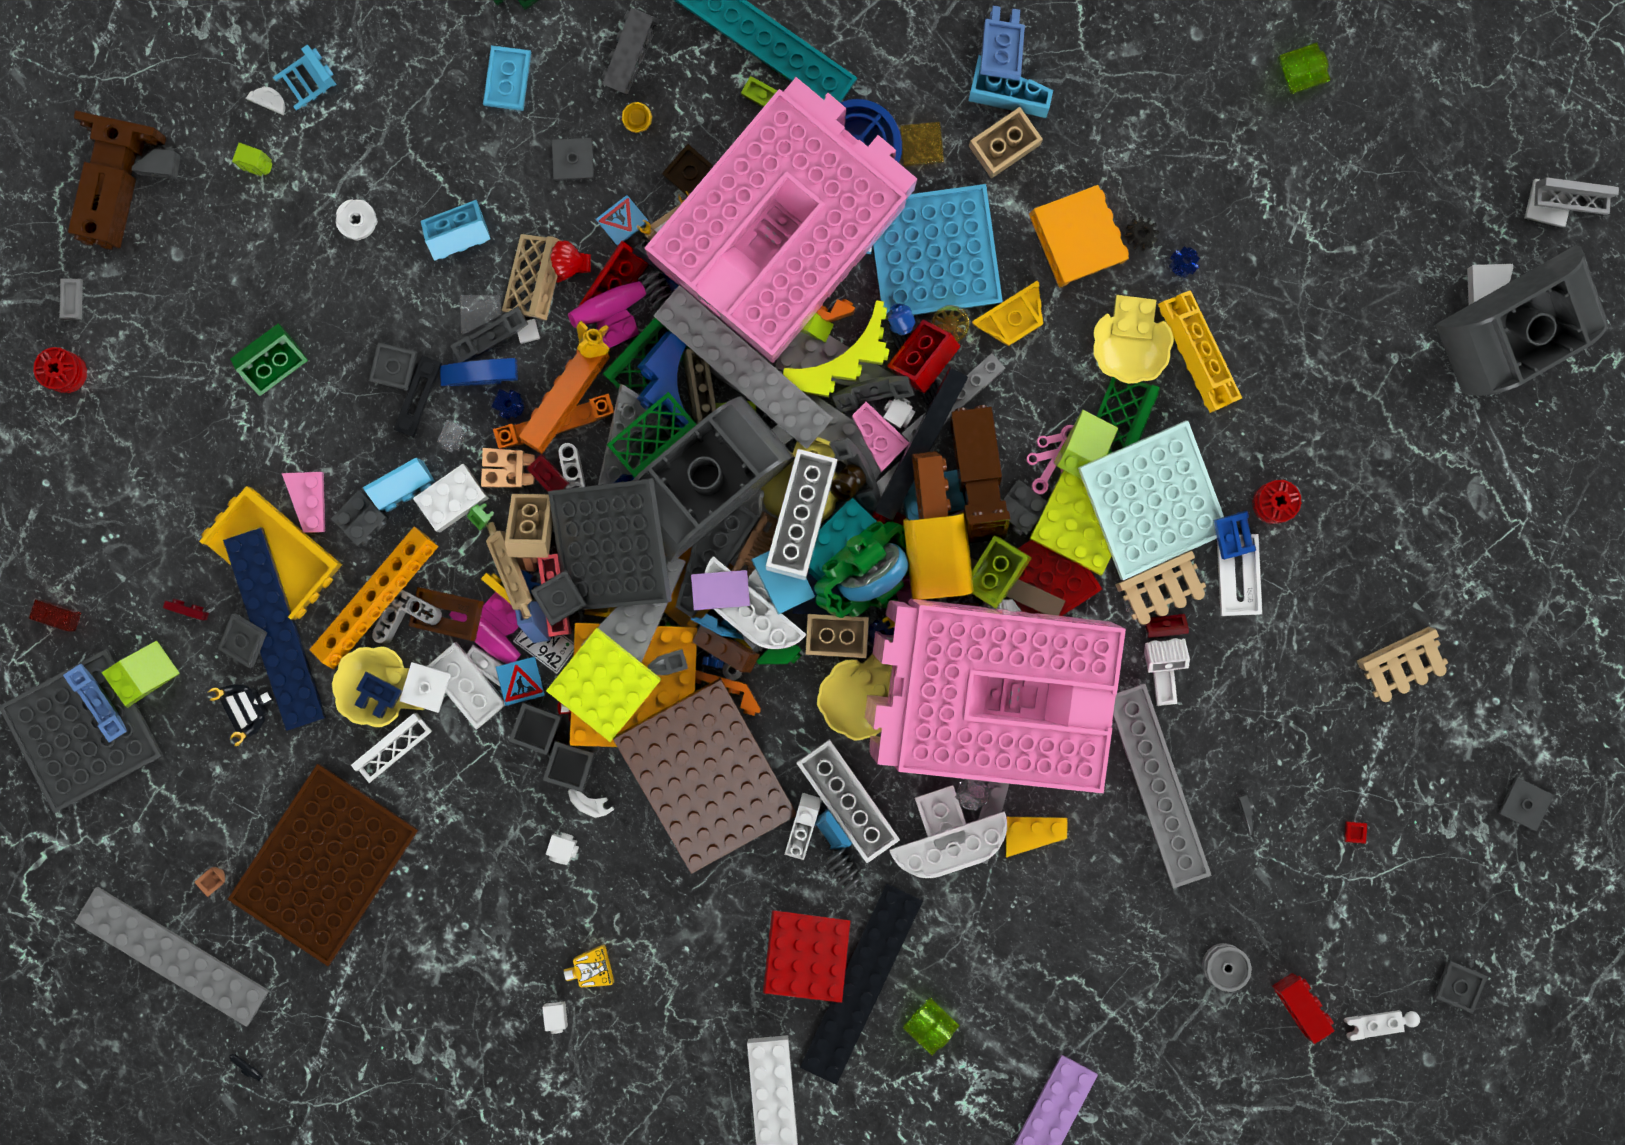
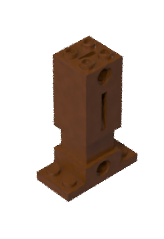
[68,110,166,250]
[950,405,1010,543]

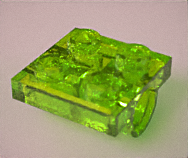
[1278,42,1331,95]
[902,997,960,1055]

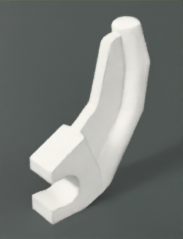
[568,789,615,818]

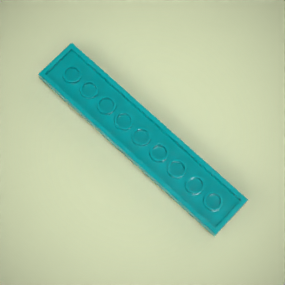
[674,0,857,103]

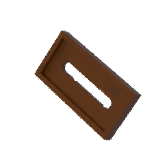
[409,587,484,641]

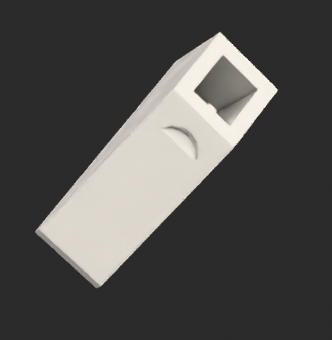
[784,793,822,860]

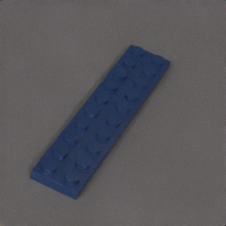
[223,527,326,731]

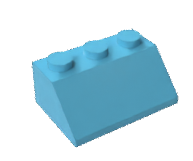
[421,200,490,261]
[363,458,435,512]

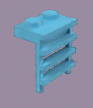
[273,44,337,110]

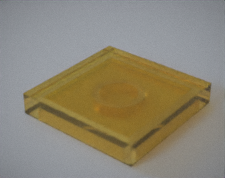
[900,122,944,167]

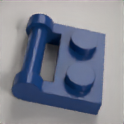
[1213,511,1256,560]

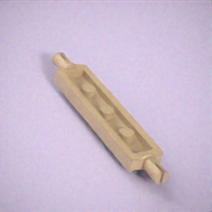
[486,522,533,619]

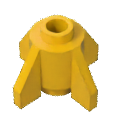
[576,321,610,358]

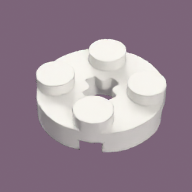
[336,199,378,241]

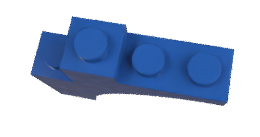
[637,331,689,431]

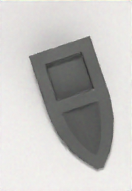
[647,649,688,675]
[1236,794,1254,835]

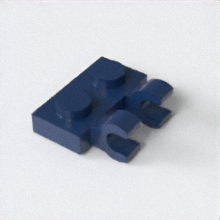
[355,672,403,718]

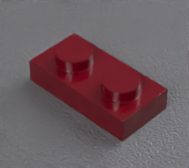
[526,455,570,491]
[163,598,209,620]
[1145,614,1189,638]

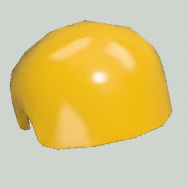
[622,102,652,133]

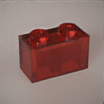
[28,599,82,631]

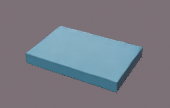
[483,45,531,111]
[751,551,815,615]

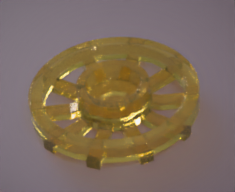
[932,305,970,342]

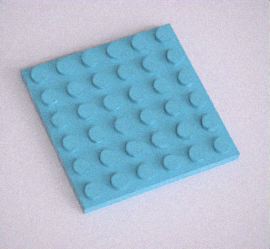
[873,184,1003,320]

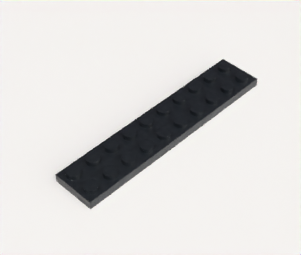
[800,883,923,1085]

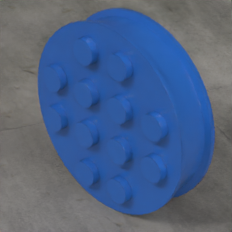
[841,99,902,163]

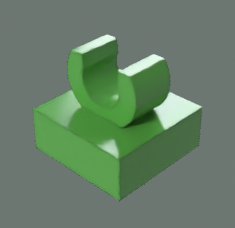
[467,504,494,531]

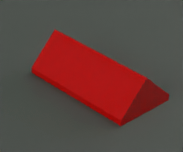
[579,241,648,306]

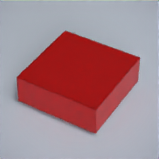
[1344,821,1367,844]

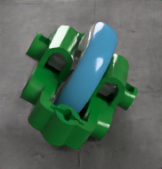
[814,521,909,618]

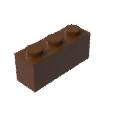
[693,625,760,672]

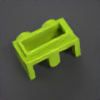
[232,143,272,177]

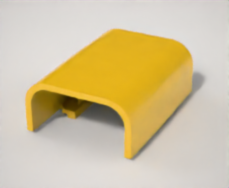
[903,512,974,600]

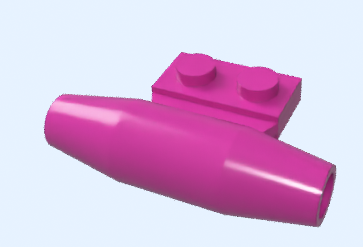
[568,281,646,348]
[449,592,521,664]

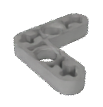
[372,590,442,645]

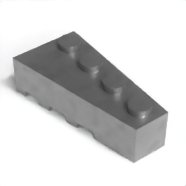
[602,8,660,94]

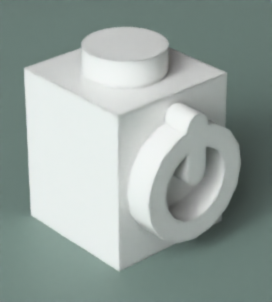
[883,398,915,430]
[546,833,579,865]

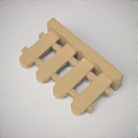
[1115,551,1206,625]
[1357,627,1448,702]

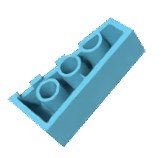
[968,55,1053,118]

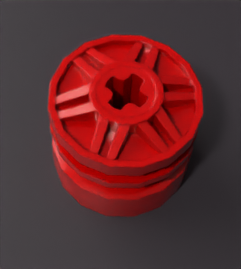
[33,347,87,393]
[1252,480,1302,524]

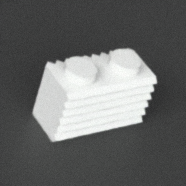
[1144,638,1190,673]

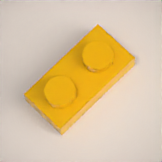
[481,573,511,604]

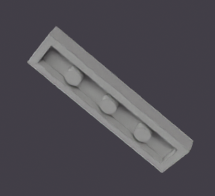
[1534,177,1619,215]

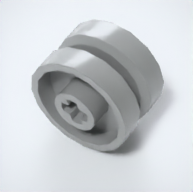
[1202,943,1252,992]

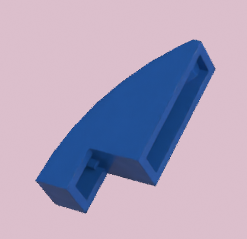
[440,358,518,386]

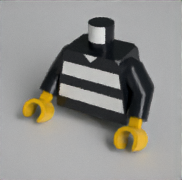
[207,684,273,746]

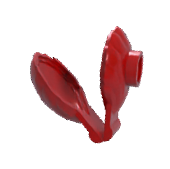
[539,240,591,283]

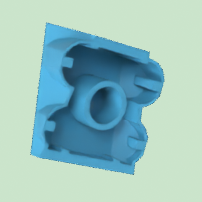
[814,809,852,849]

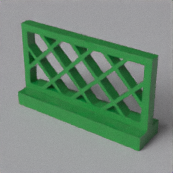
[603,318,691,390]
[1097,377,1160,455]
[606,392,696,478]

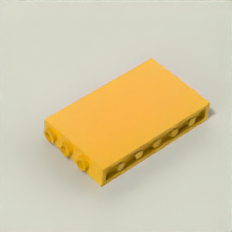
[199,486,342,620]

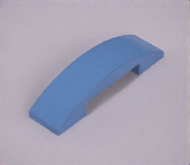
[63,664,127,742]

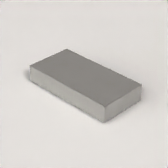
[59,279,83,320]

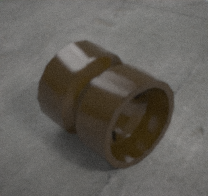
[830,465,866,502]

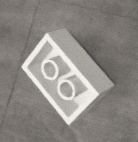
[413,464,489,532]

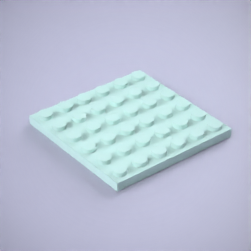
[1078,421,1224,580]

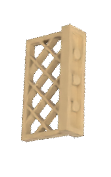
[502,234,561,320]

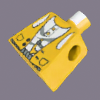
[564,944,614,988]

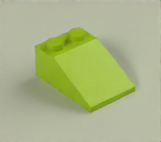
[1054,409,1118,479]
[972,536,1031,609]
[101,641,180,708]

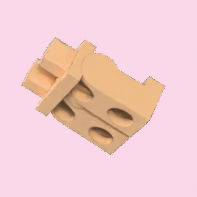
[481,448,535,488]

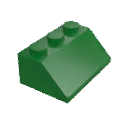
[230,323,308,396]

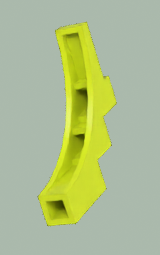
[783,300,889,397]

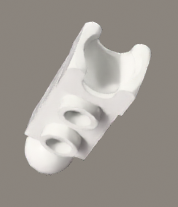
[1344,1010,1420,1041]

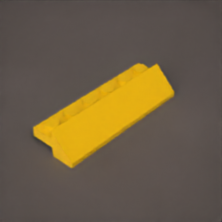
[1158,290,1242,413]

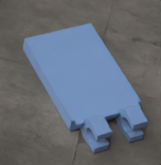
[980,6,1025,80]

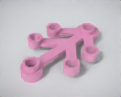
[1026,425,1074,494]

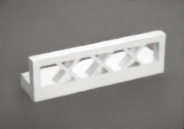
[351,713,432,783]

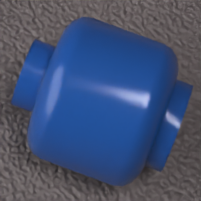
[886,303,915,335]

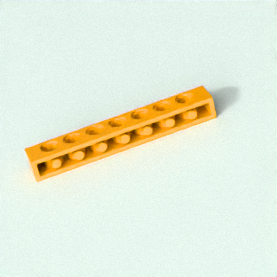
[309,527,439,669]

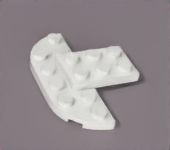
[705,556,807,649]
[889,785,1007,878]

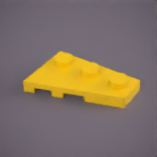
[1005,816,1067,857]

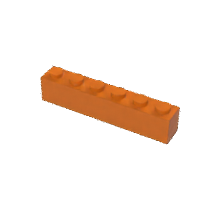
[518,350,610,454]

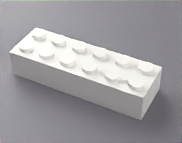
[766,449,837,580]
[797,739,900,863]
[747,1035,798,1145]

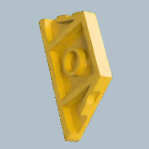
[972,281,1043,346]

